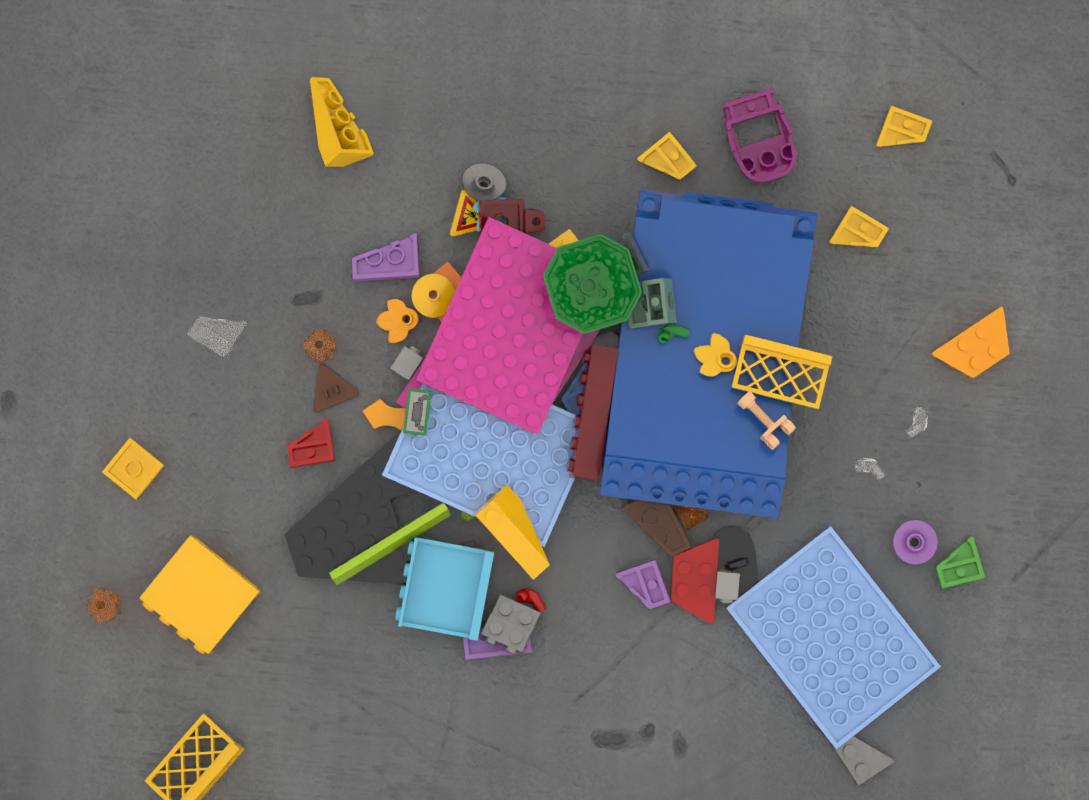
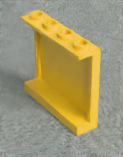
[140,535,261,654]

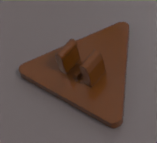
[313,364,359,412]

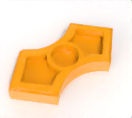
[363,399,406,431]

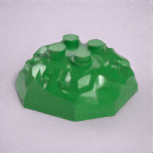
[542,234,642,334]

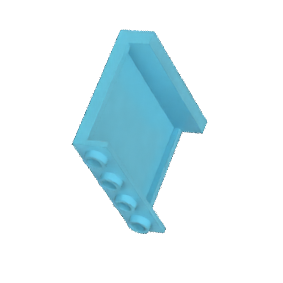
[395,537,494,641]

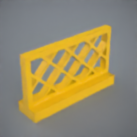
[731,335,833,409]
[145,713,245,800]

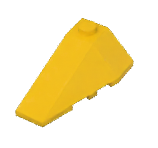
[310,77,374,167]
[474,484,550,580]

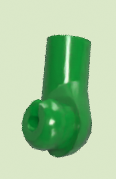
[657,323,690,343]

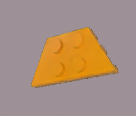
[930,306,1010,379]

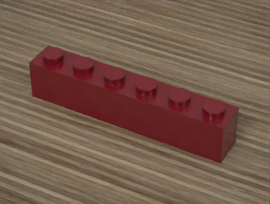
[567,344,619,482]

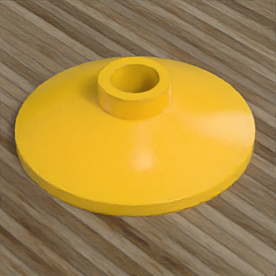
[412,274,455,318]

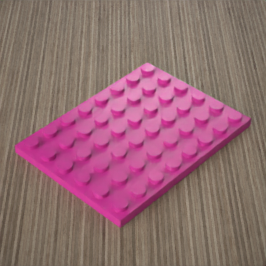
[416,217,583,435]

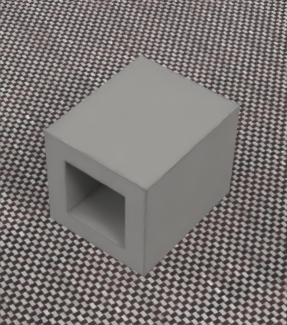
[390,346,424,381]
[715,569,740,603]

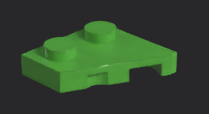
[935,537,985,589]

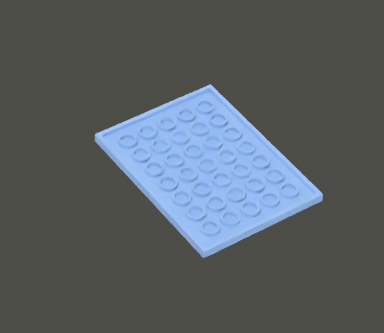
[382,383,576,547]
[726,526,941,749]

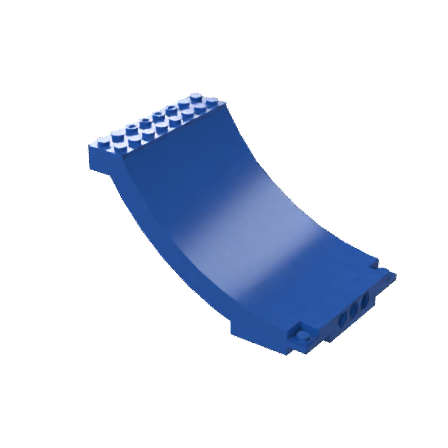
[600,190,818,518]

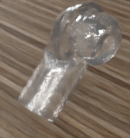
[905,407,928,439]
[854,458,886,481]

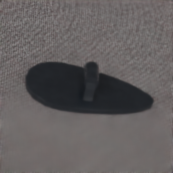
[712,527,758,598]

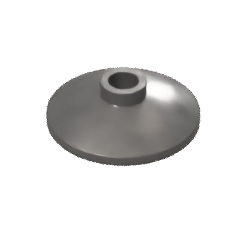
[462,163,506,201]

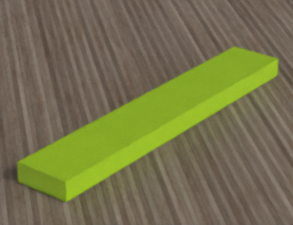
[329,503,451,585]

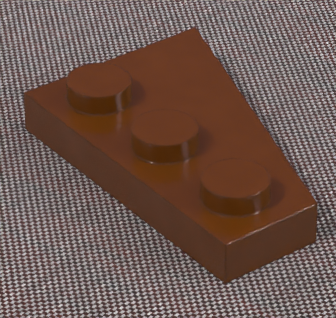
[622,500,691,557]

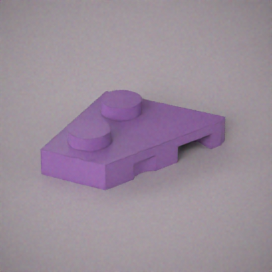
[616,560,671,609]

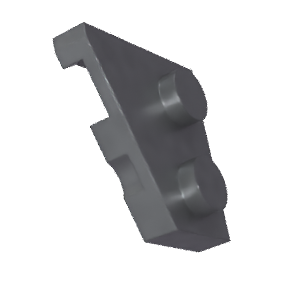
[833,736,894,785]

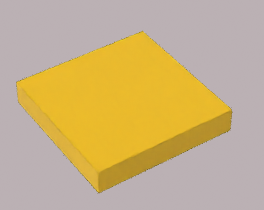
[102,438,165,500]

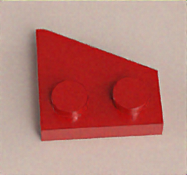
[287,418,335,468]

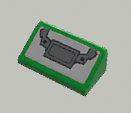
[403,388,431,436]

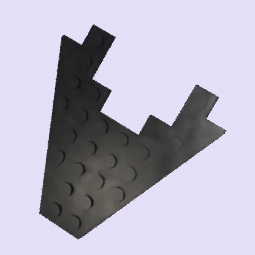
[284,431,476,585]

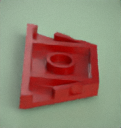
[671,538,719,624]

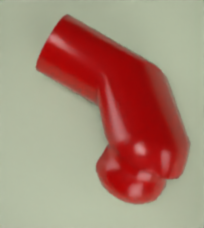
[516,588,547,612]

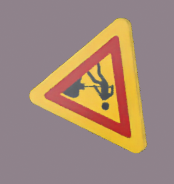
[450,190,479,236]

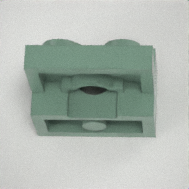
[628,278,677,329]

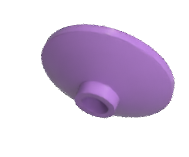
[893,520,938,564]

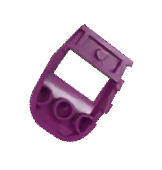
[723,88,797,182]

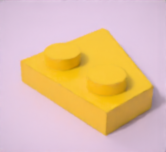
[875,106,932,147]
[637,132,698,180]
[829,206,889,247]

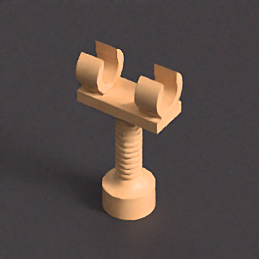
[737,391,796,450]

